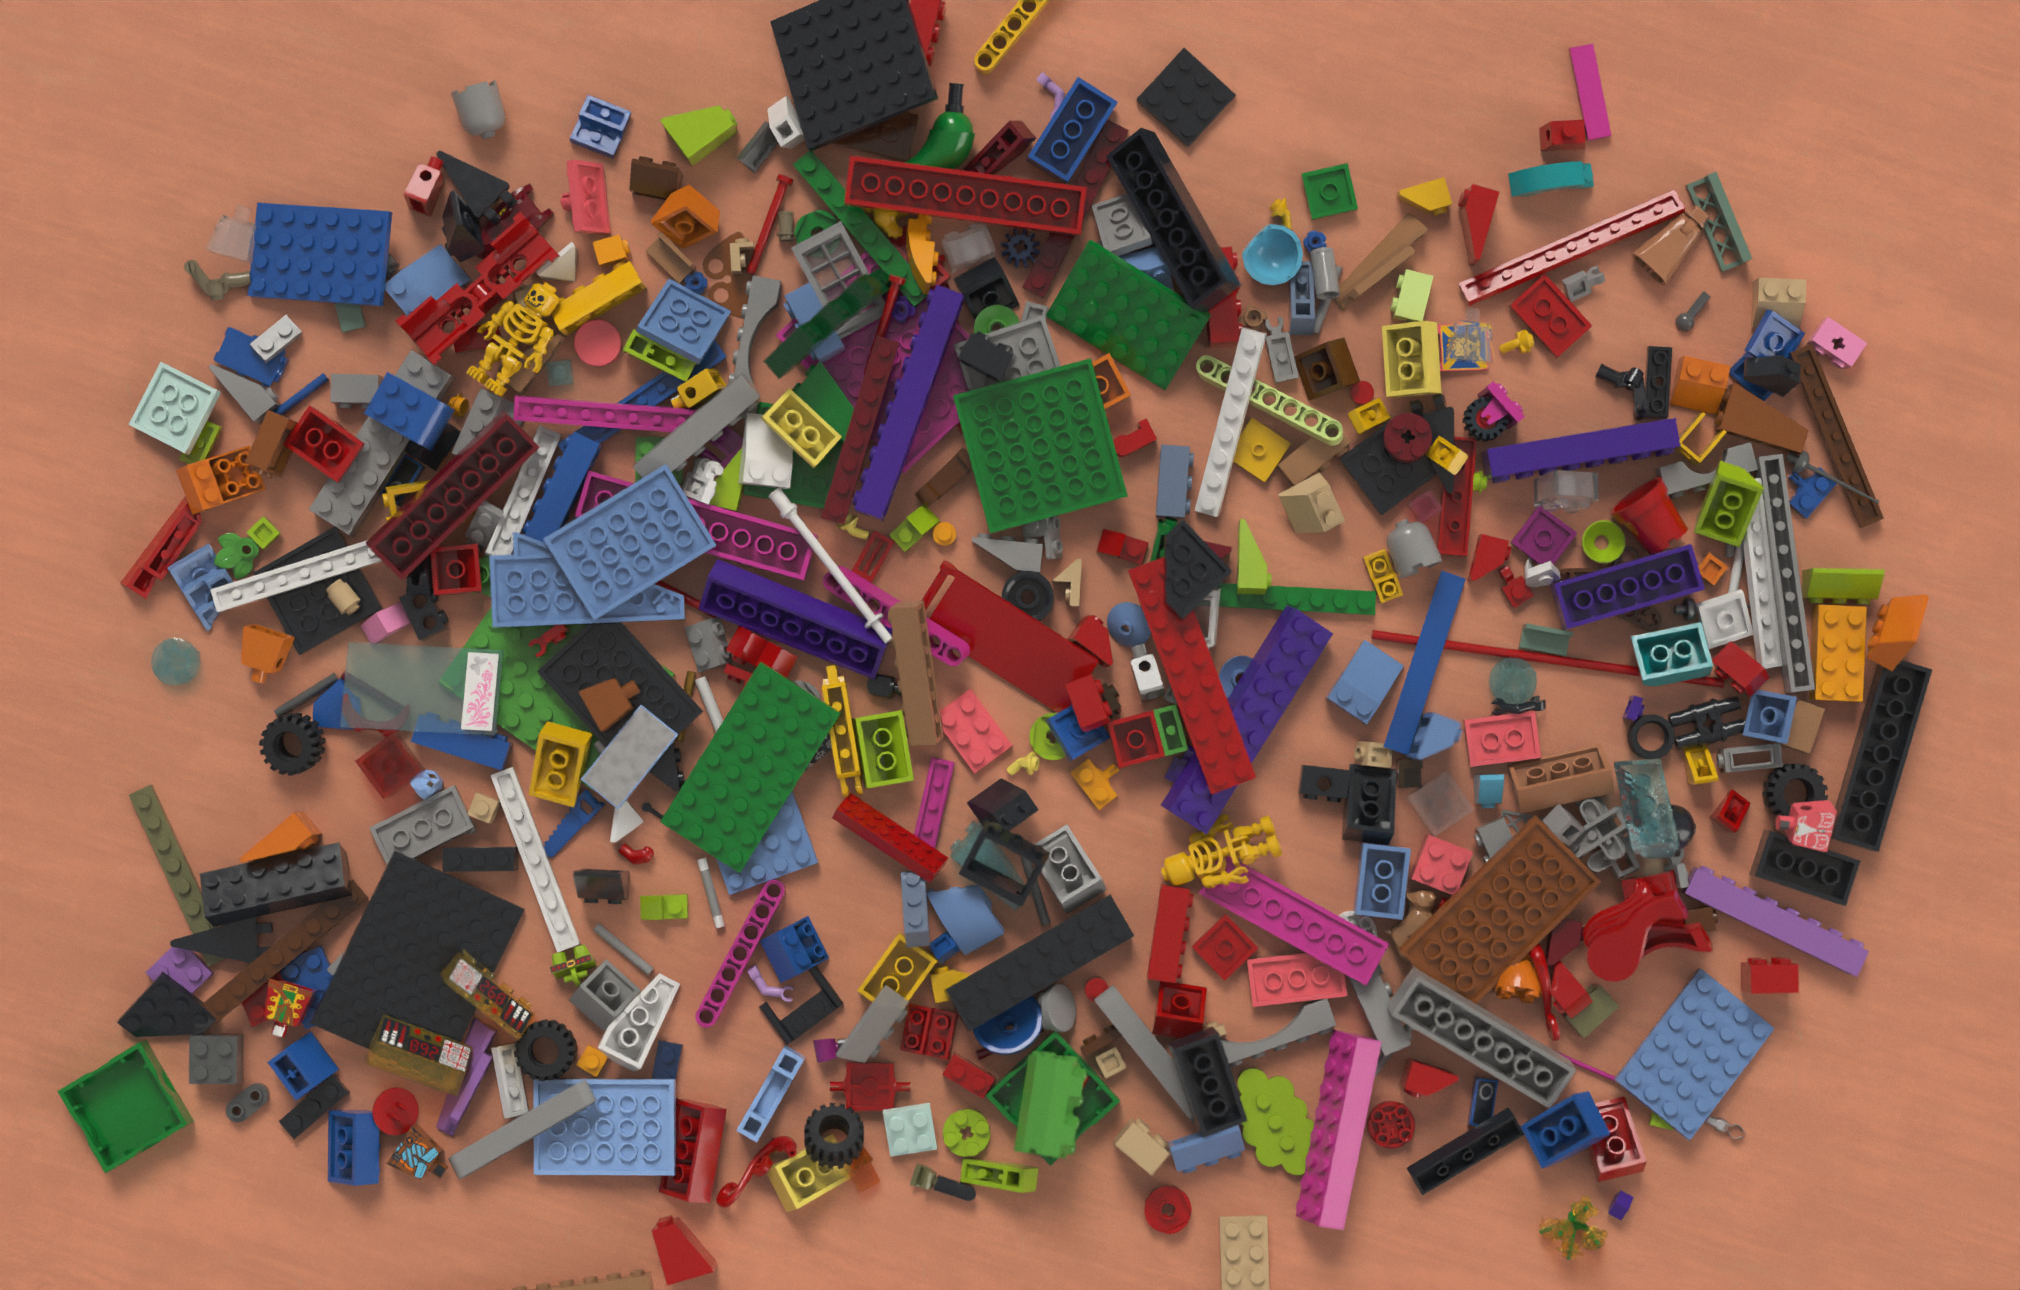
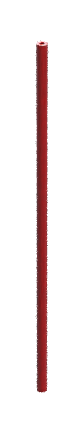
[1371,630,1724,688]

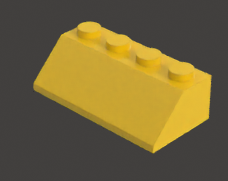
[551,261,647,336]

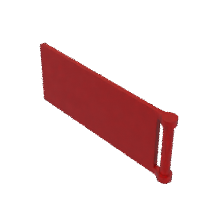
[921,560,1099,713]

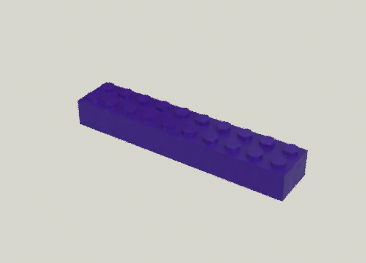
[852,285,965,522]
[1161,605,1333,834]

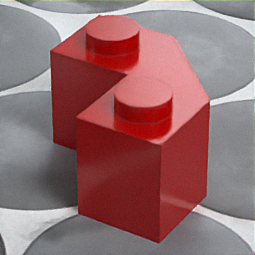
[726,626,798,678]

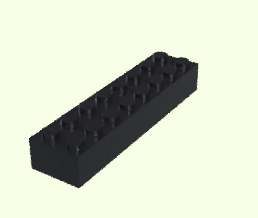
[1106,128,1241,313]
[1830,660,1933,852]
[944,895,1134,1032]

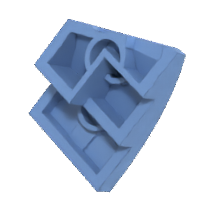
[167,543,233,631]
[927,885,1005,955]

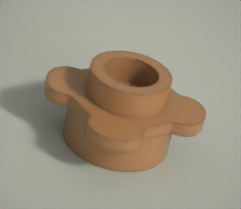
[1240,304,1267,331]

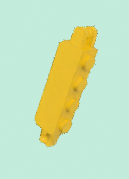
[822,665,863,797]

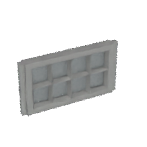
[791,221,885,340]

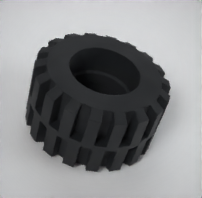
[259,713,326,776]
[1762,764,1828,816]
[514,1019,577,1081]
[804,1103,864,1169]

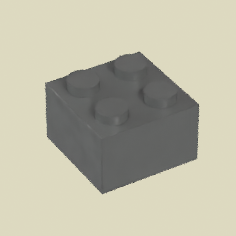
[189,1034,243,1084]

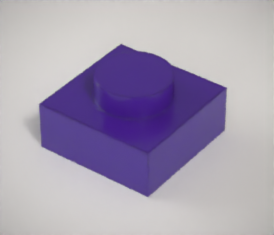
[1623,695,1644,721]

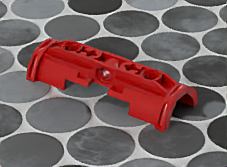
[395,211,560,366]

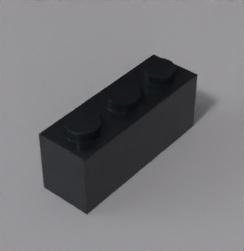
[443,846,518,872]

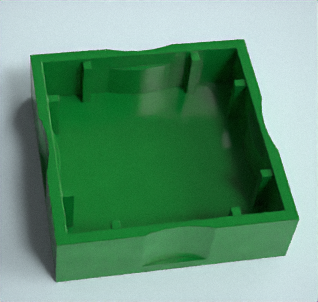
[985,1031,1120,1166]
[57,1040,194,1173]

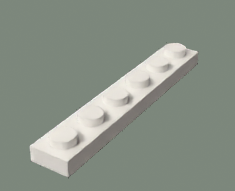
[485,425,561,556]

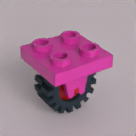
[1462,381,1525,442]

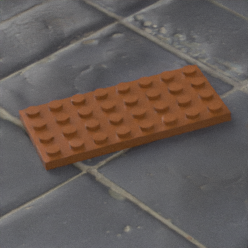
[1398,815,1601,1004]

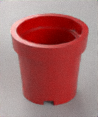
[1610,477,1688,555]

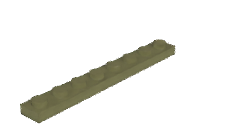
[129,785,226,966]

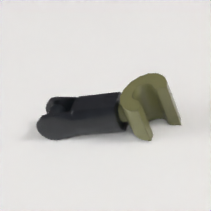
[910,1164,976,1201]

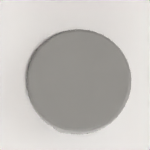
[1038,984,1076,1032]

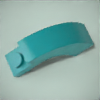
[1508,161,1594,197]

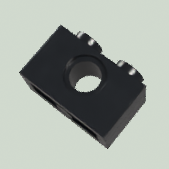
[1298,765,1350,803]

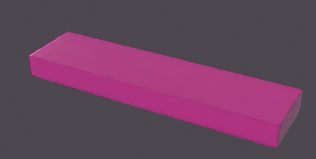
[1569,44,1611,141]
[914,757,955,848]

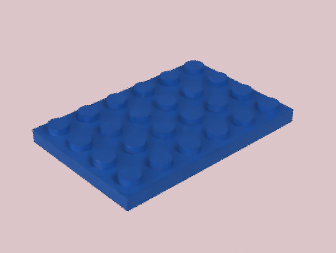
[248,203,392,307]

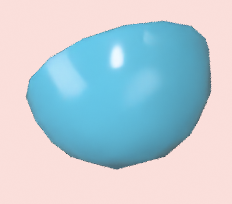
[1242,224,1303,285]

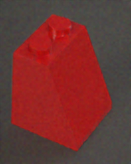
[651,1215,717,1286]

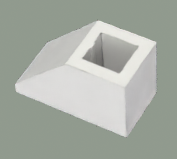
[768,96,805,149]

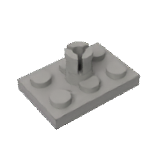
[1091,194,1153,256]

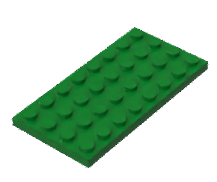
[660,662,841,873]

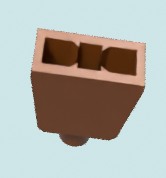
[579,678,641,732]

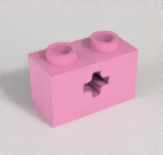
[1807,317,1867,369]

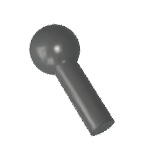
[1675,291,1711,332]

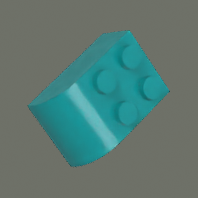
[1631,622,1713,686]

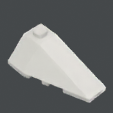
[598,973,680,1072]

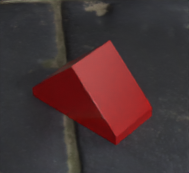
[1709,789,1751,833]

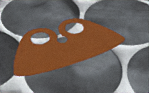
[703,232,755,319]

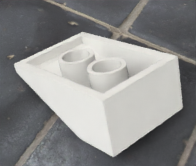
[738,413,793,489]

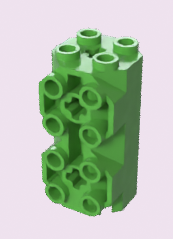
[1014,1051,1087,1159]

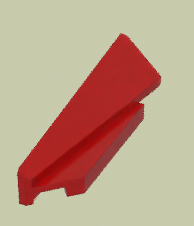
[121,496,202,599]

